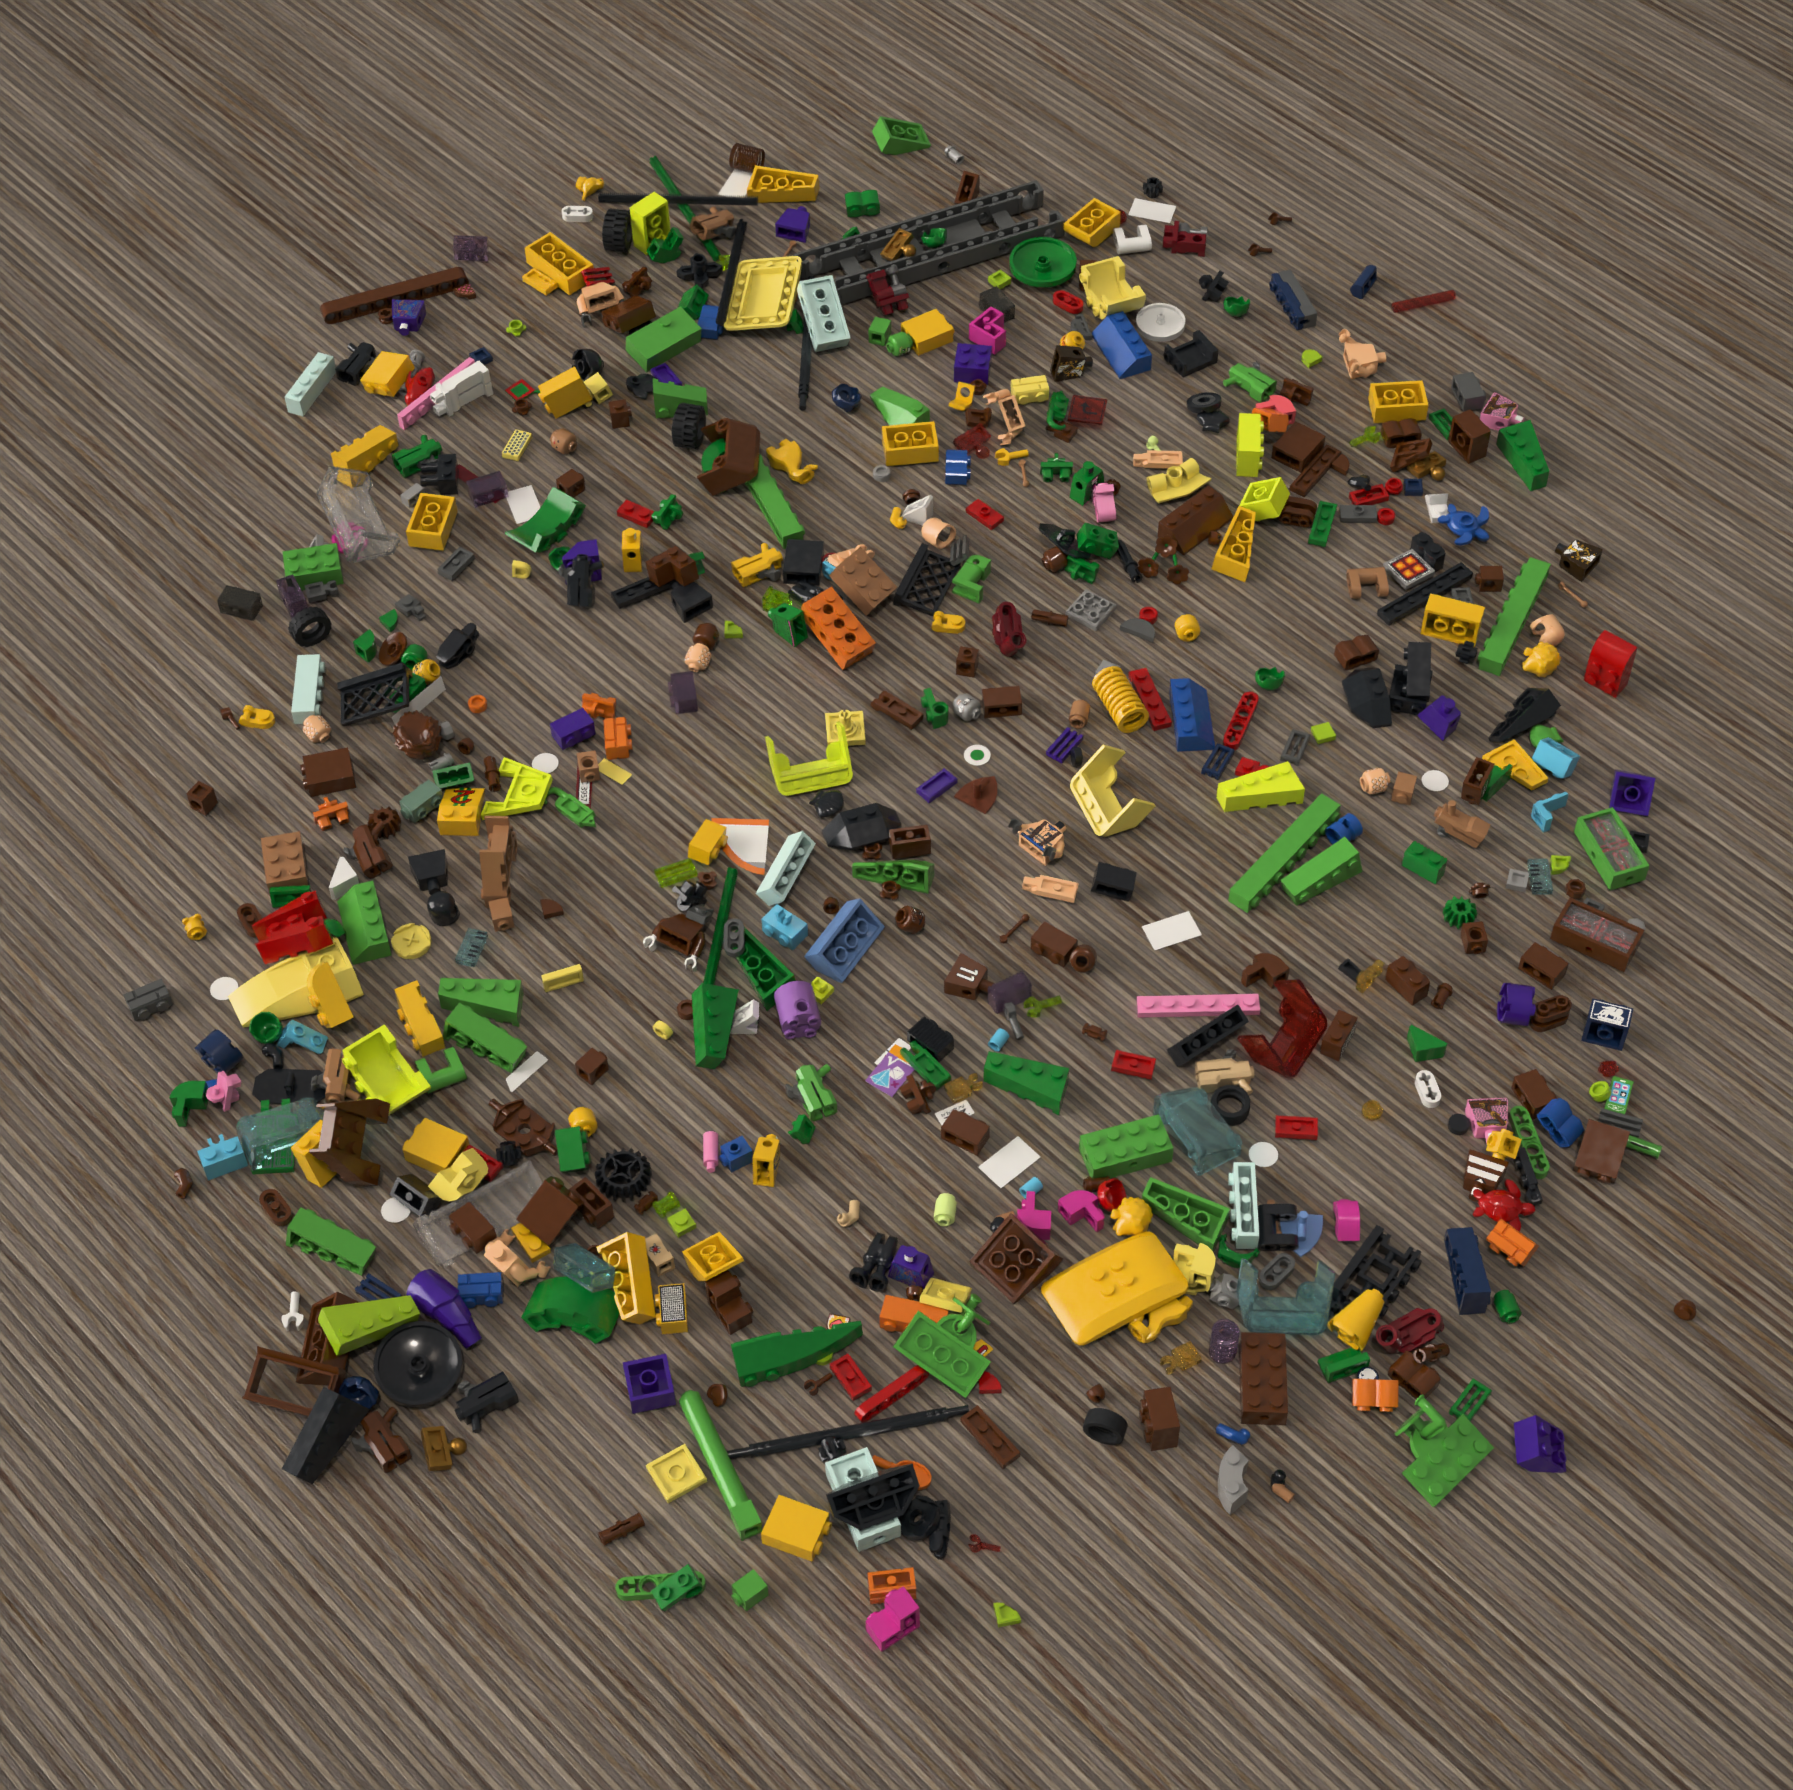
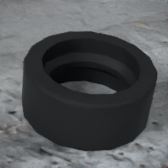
[1210,1085,1250,1126]
[1083,1408,1128,1445]

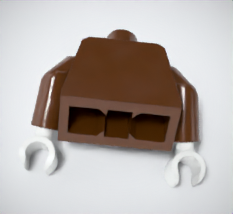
[643,913,705,972]

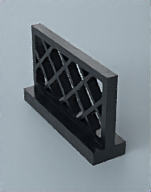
[893,543,961,616]
[337,662,412,726]

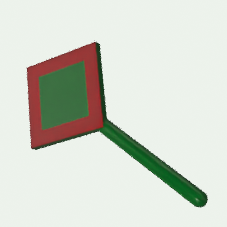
[505,379,541,401]

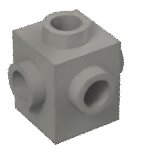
[1210,1273,1246,1309]

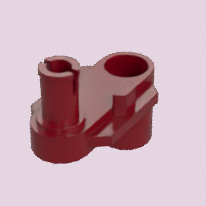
[992,601,1027,657]
[1376,1308,1444,1354]

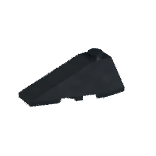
[1488,688,1561,742]

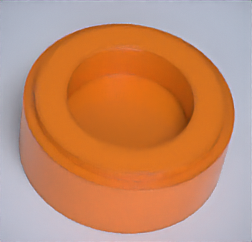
[468,695,487,713]

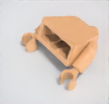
[1339,329,1386,379]
[983,389,1025,445]
[484,1229,550,1287]

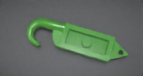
[544,787,596,828]

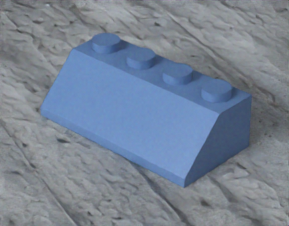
[804,898,885,983]

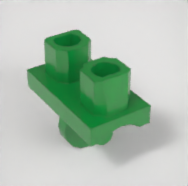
[1040,453,1073,482]
[651,494,683,530]
[1065,555,1100,584]

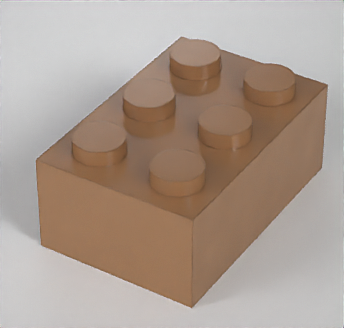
[829,547,898,616]
[261,831,309,898]

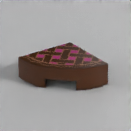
[453,284,476,299]

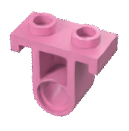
[1091,483,1116,523]

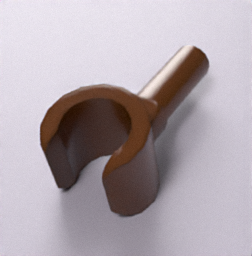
[1268,212,1292,225]
[1248,243,1272,257]
[220,707,240,730]
[804,1373,833,1396]

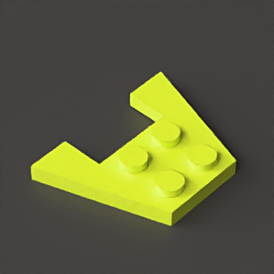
[480,757,553,820]

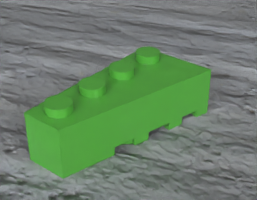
[1281,837,1363,906]
[438,978,524,1027]
[443,1003,527,1073]
[286,1207,376,1276]

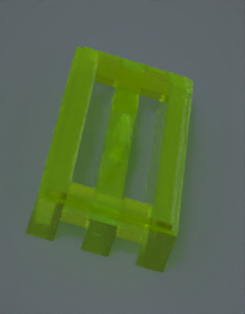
[654,858,698,888]

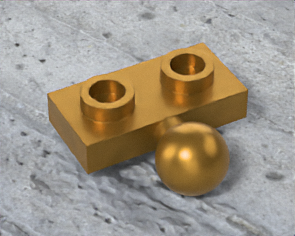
[880,228,916,261]
[1407,451,1446,481]
[420,1426,467,1471]

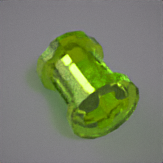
[652,1191,680,1219]

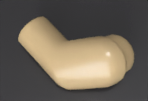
[837,1200,860,1227]

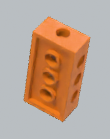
[800,586,876,670]

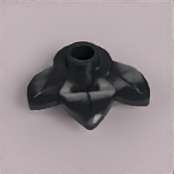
[626,374,655,400]

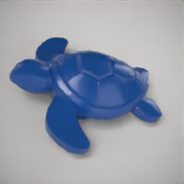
[1438,504,1489,546]

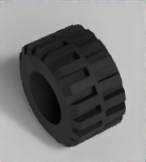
[602,208,633,253]
[672,403,706,450]

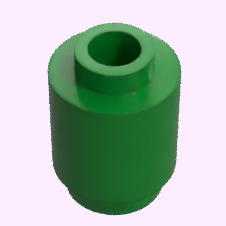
[1493,1290,1522,1324]

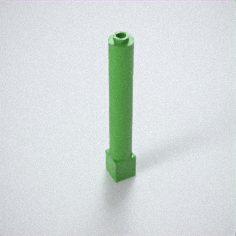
[679,1390,762,1541]

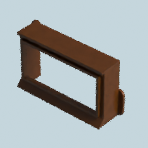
[242,1346,346,1416]

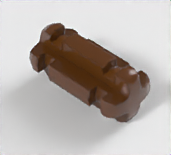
[1082,1023,1108,1041]
[634,1191,658,1215]

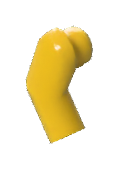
[890,507,907,529]

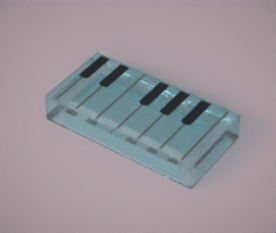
[1527,859,1553,894]
[455,928,488,967]

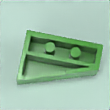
[653,378,708,418]

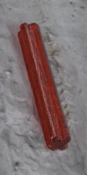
[1391,290,1456,313]

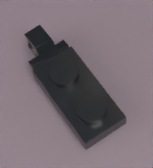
[1513,1147,1543,1205]

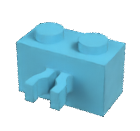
[1532,737,1580,779]
[761,904,808,950]
[197,1134,248,1181]

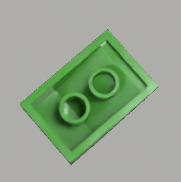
[872,116,931,155]

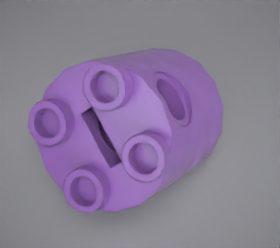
[774,981,821,1039]

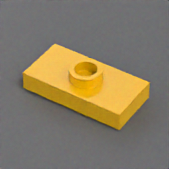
[522,268,558,296]

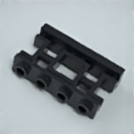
[1330,1225,1422,1318]

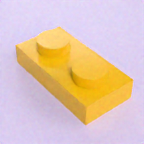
[511,1223,551,1263]

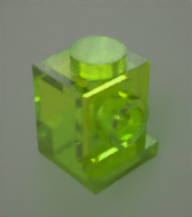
[762,586,792,612]

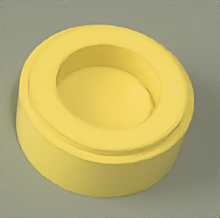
[653,1020,673,1040]

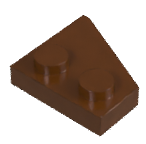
[1390,438,1433,472]

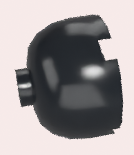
[572,349,604,384]

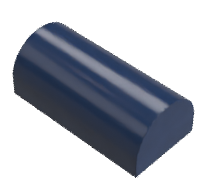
[1350,265,1377,299]

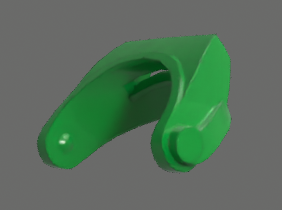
[1218,1234,1260,1268]

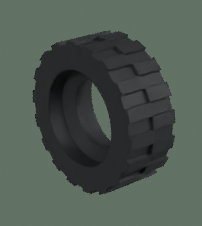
[288,607,332,647]

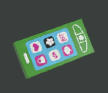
[1604,1076,1634,1114]

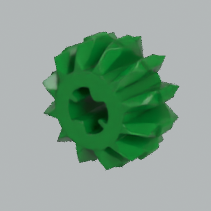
[1443,896,1478,930]

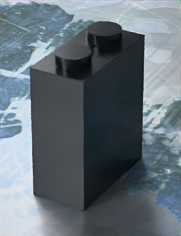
[783,539,824,586]

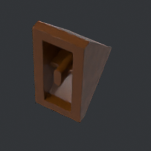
[954,171,980,204]

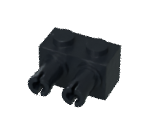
[420,454,459,495]

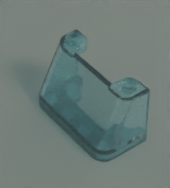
[1153,1087,1243,1176]
[236,1097,324,1171]

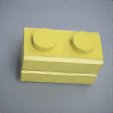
[1011,375,1049,405]

